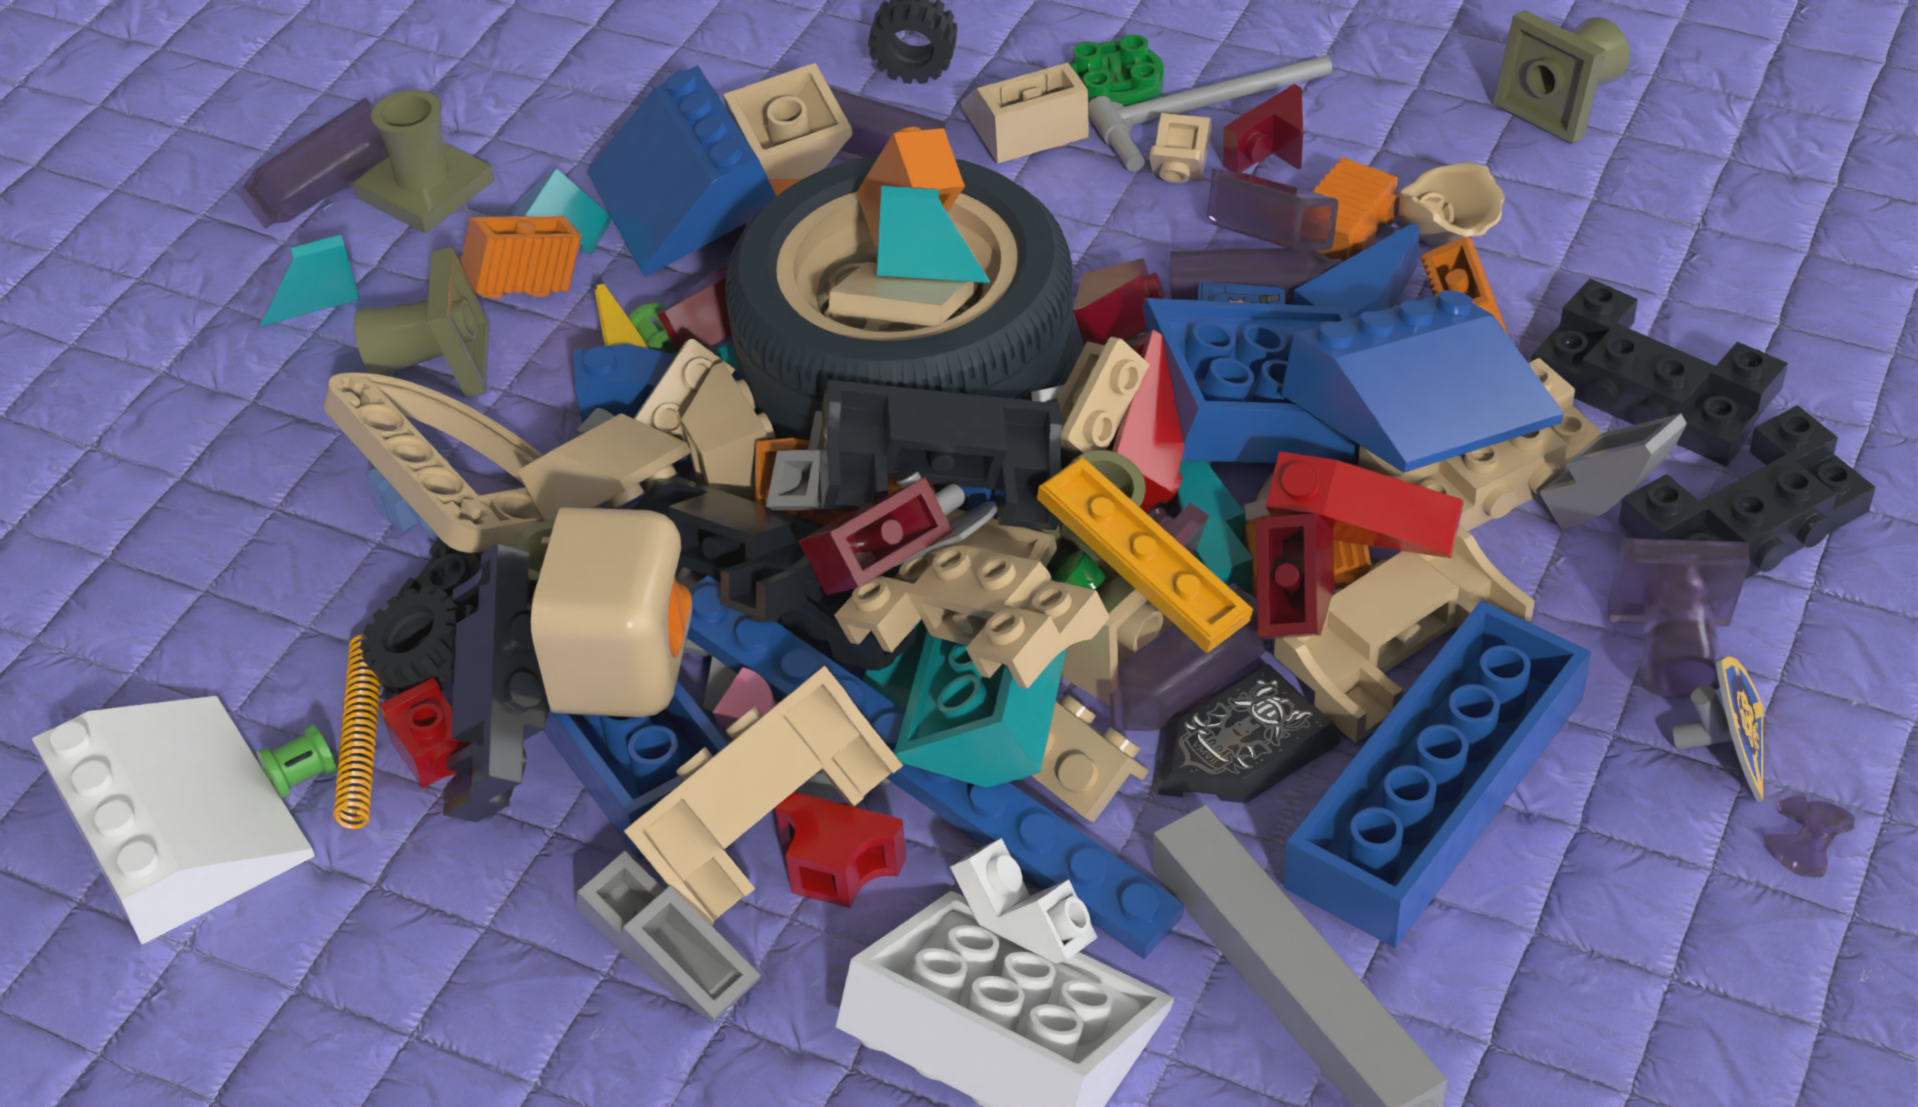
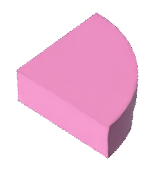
[713,667,775,728]

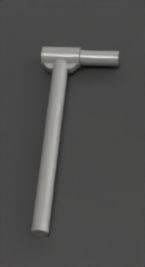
[1088,55,1332,172]

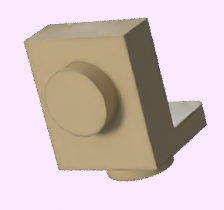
[1149,113,1211,183]

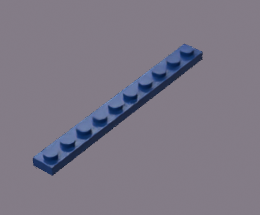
[687,575,1185,959]

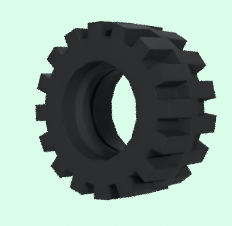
[868,0,958,84]
[360,586,467,695]

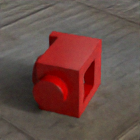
[379,678,472,788]

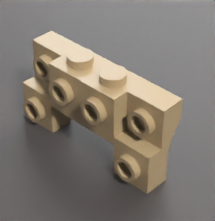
[1358,358,1604,531]
[1274,525,1535,744]
[834,543,1110,689]
[624,666,903,926]

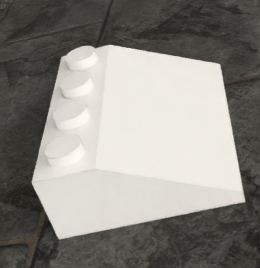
[32,696,315,945]
[836,890,1174,1107]

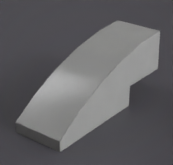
[1539,414,1687,530]
[576,851,761,1023]

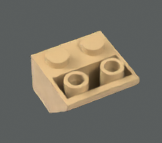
[961,63,1089,163]
[681,362,776,502]
[517,413,691,521]

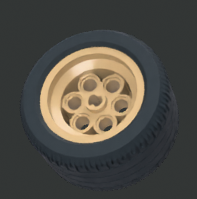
[725,156,1075,441]

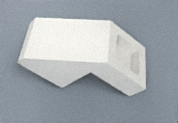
[950,838,1098,964]

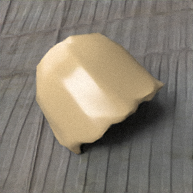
[1398,162,1505,246]

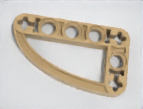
[323,373,545,553]

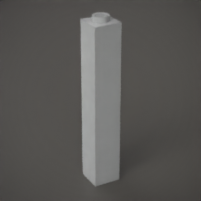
[1153,805,1447,1107]

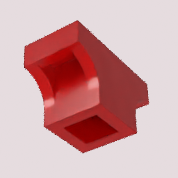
[775,792,907,909]

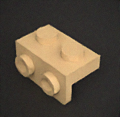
[1056,337,1150,459]
[633,339,735,459]
[1031,694,1149,823]

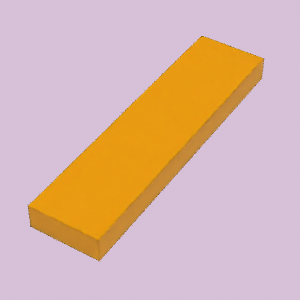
[1037,457,1253,653]

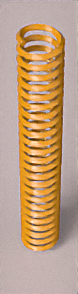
[333,634,381,829]

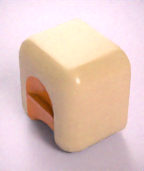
[531,507,693,718]

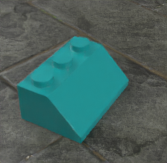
[894,630,1067,788]

